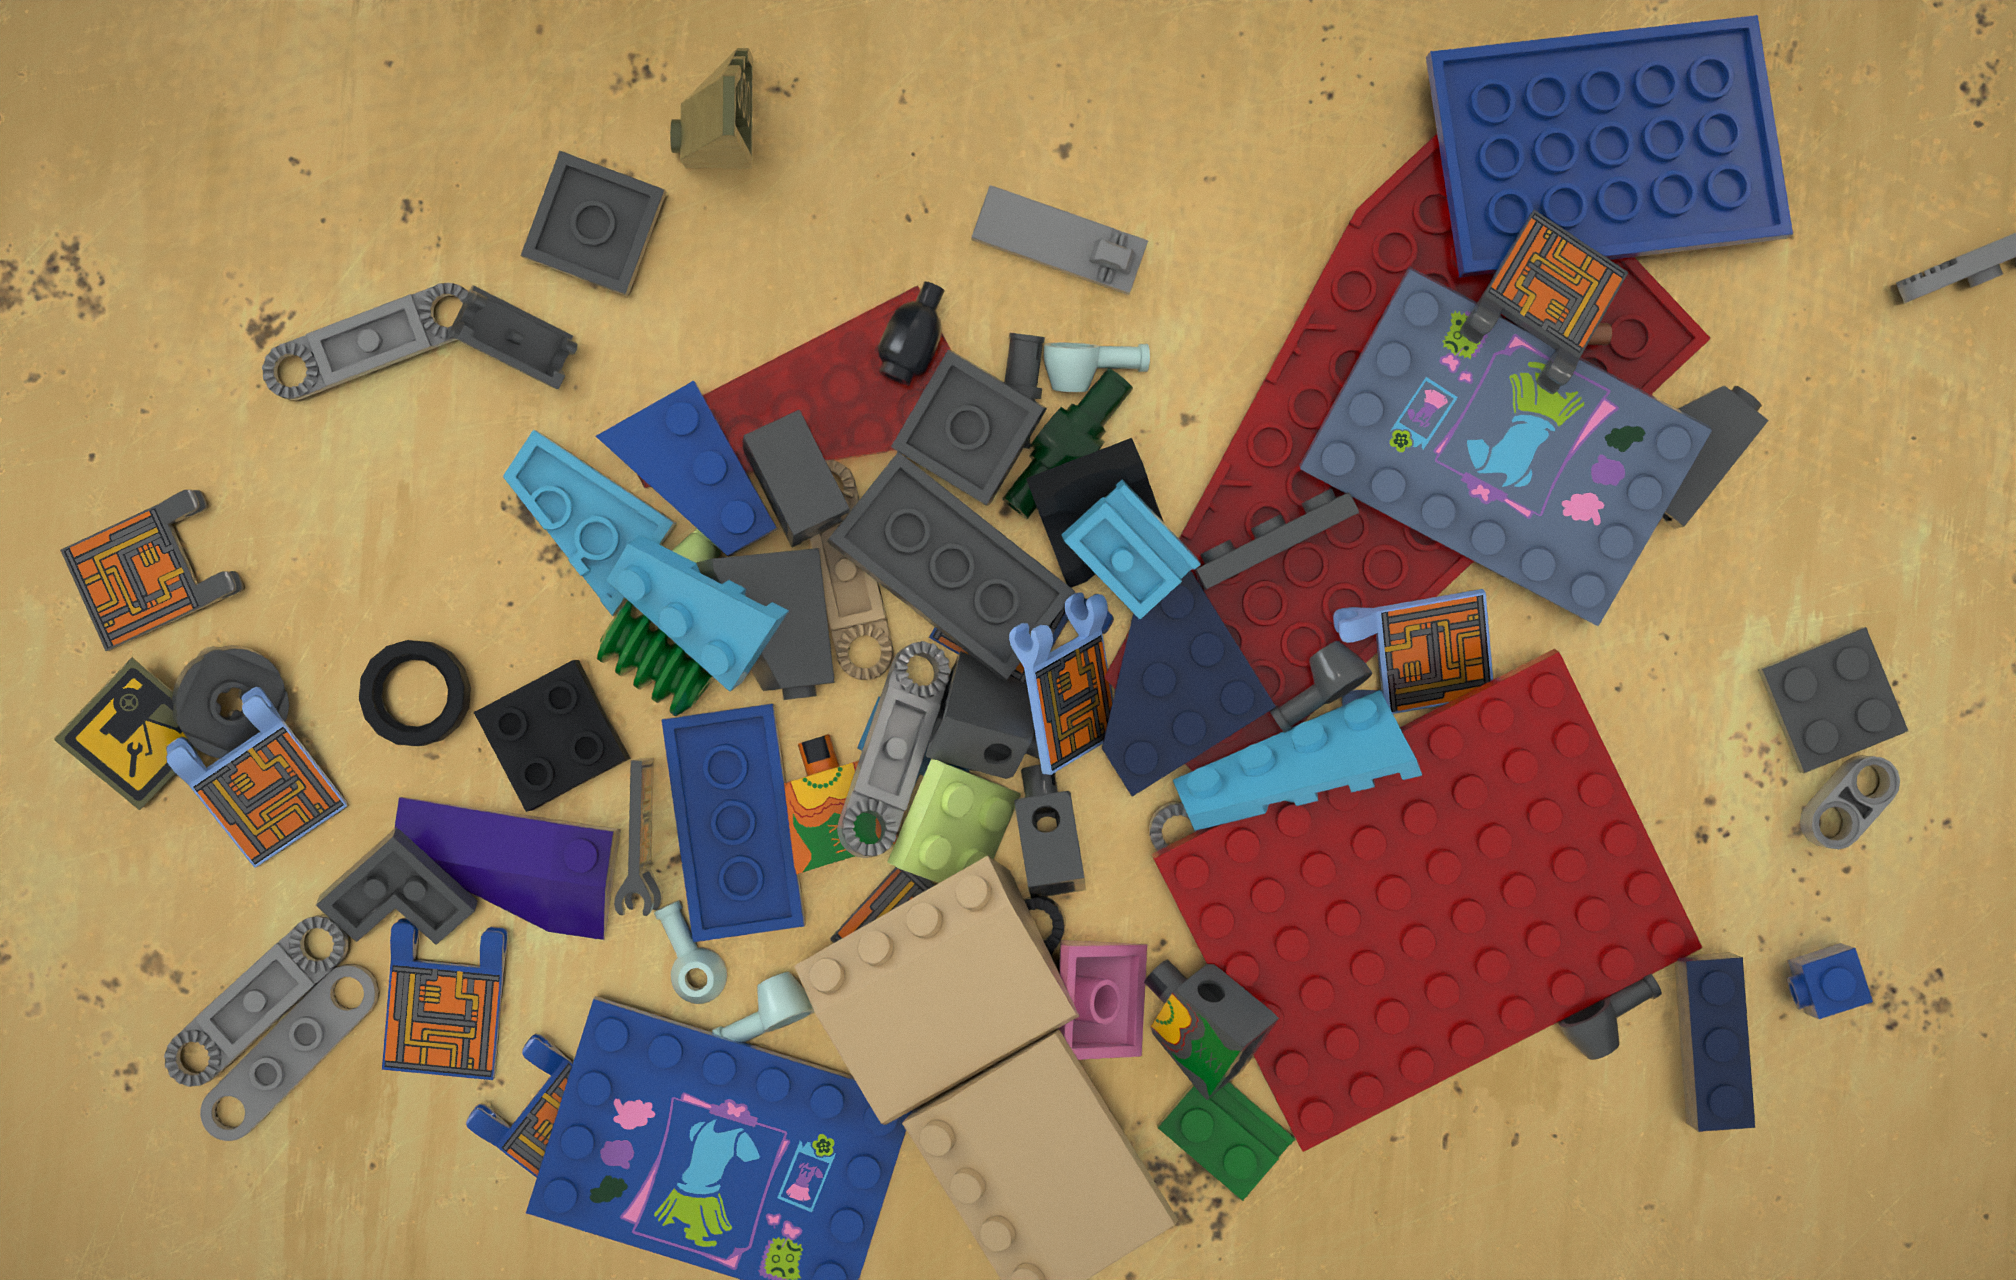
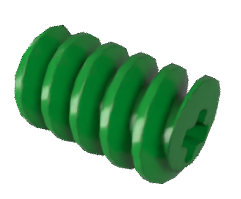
[597,601,715,716]

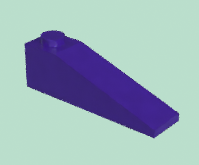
[394,797,621,940]

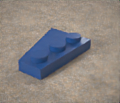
[596,381,778,557]

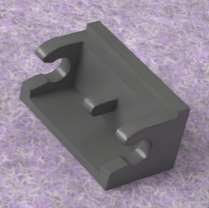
[448,285,577,390]
[742,409,850,547]

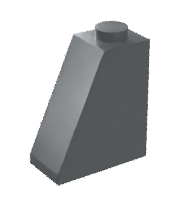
[1661,385,1769,529]
[696,548,835,700]

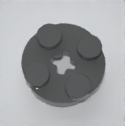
[172,645,289,759]

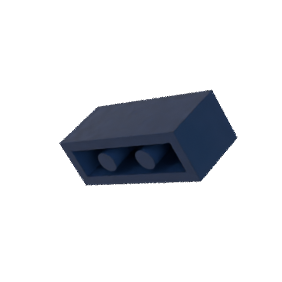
[1675,952,1755,1132]

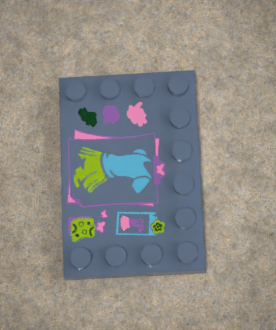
[1300,266,1712,626]

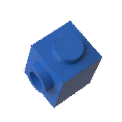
[1787,943,1873,1019]

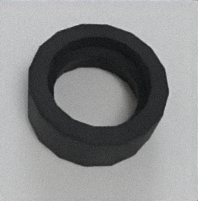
[359,640,471,746]

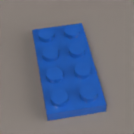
[661,704,806,942]

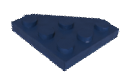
[1102,570,1276,797]

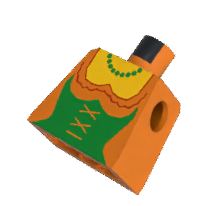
[784,734,899,874]

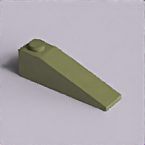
[670,48,753,169]

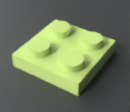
[887,759,1021,883]

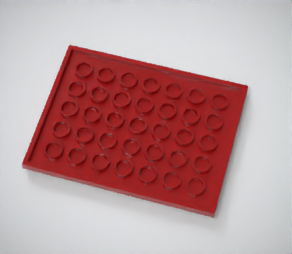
[1151,649,1703,1152]

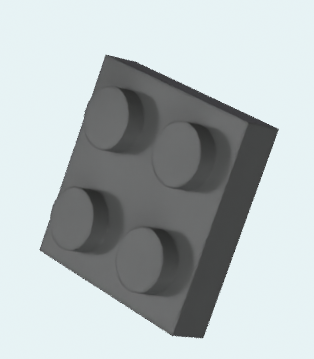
[520,151,667,297]
[891,350,1047,505]
[1758,627,1908,773]

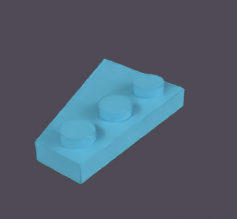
[503,430,676,616]
[606,535,789,692]

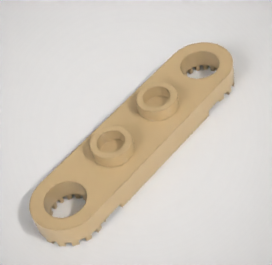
[810,460,893,680]

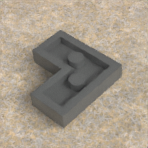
[316,827,478,945]

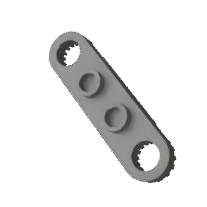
[1896,233,2016,303]
[262,282,469,400]
[837,641,951,858]
[164,915,348,1087]
[200,964,379,1141]

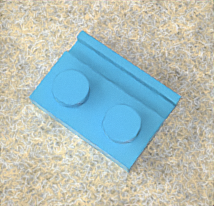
[1061,479,1201,619]

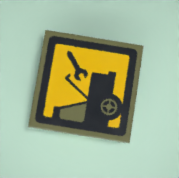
[54,657,198,810]

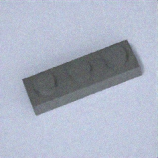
[1194,488,1359,590]

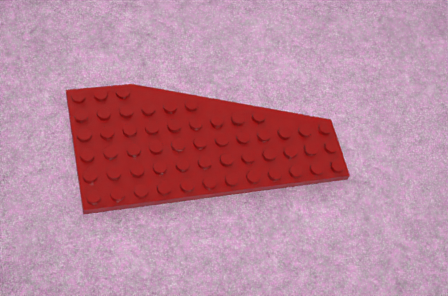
[1104,134,1711,771]

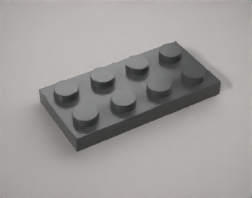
[827,452,1076,682]

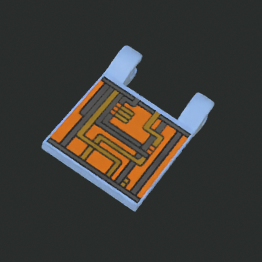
[1333,589,1493,714]
[1009,593,1113,775]
[166,687,347,868]

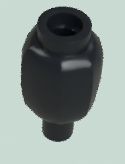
[878,281,945,386]

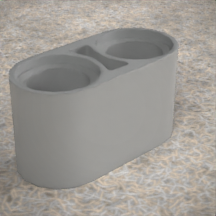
[1800,755,1900,850]

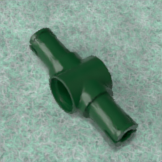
[1002,368,1133,519]

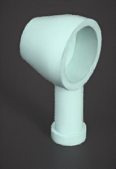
[1043,342,1150,392]
[654,900,727,1004]
[712,972,814,1043]

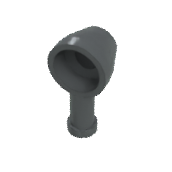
[1270,641,1372,733]
[1558,974,1662,1060]

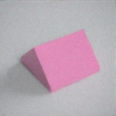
[1056,940,1147,1060]

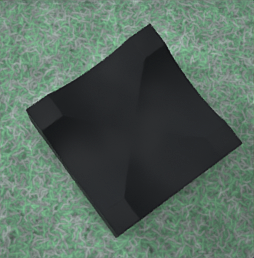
[1026,438,1164,588]
[474,660,631,812]

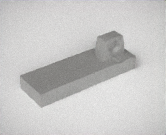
[971,185,1148,295]

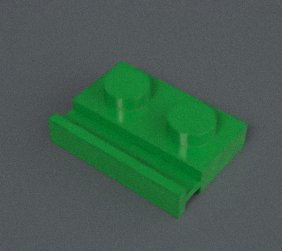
[1157,1082,1296,1201]

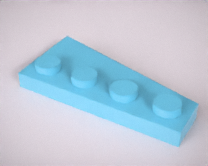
[1173,690,1422,831]

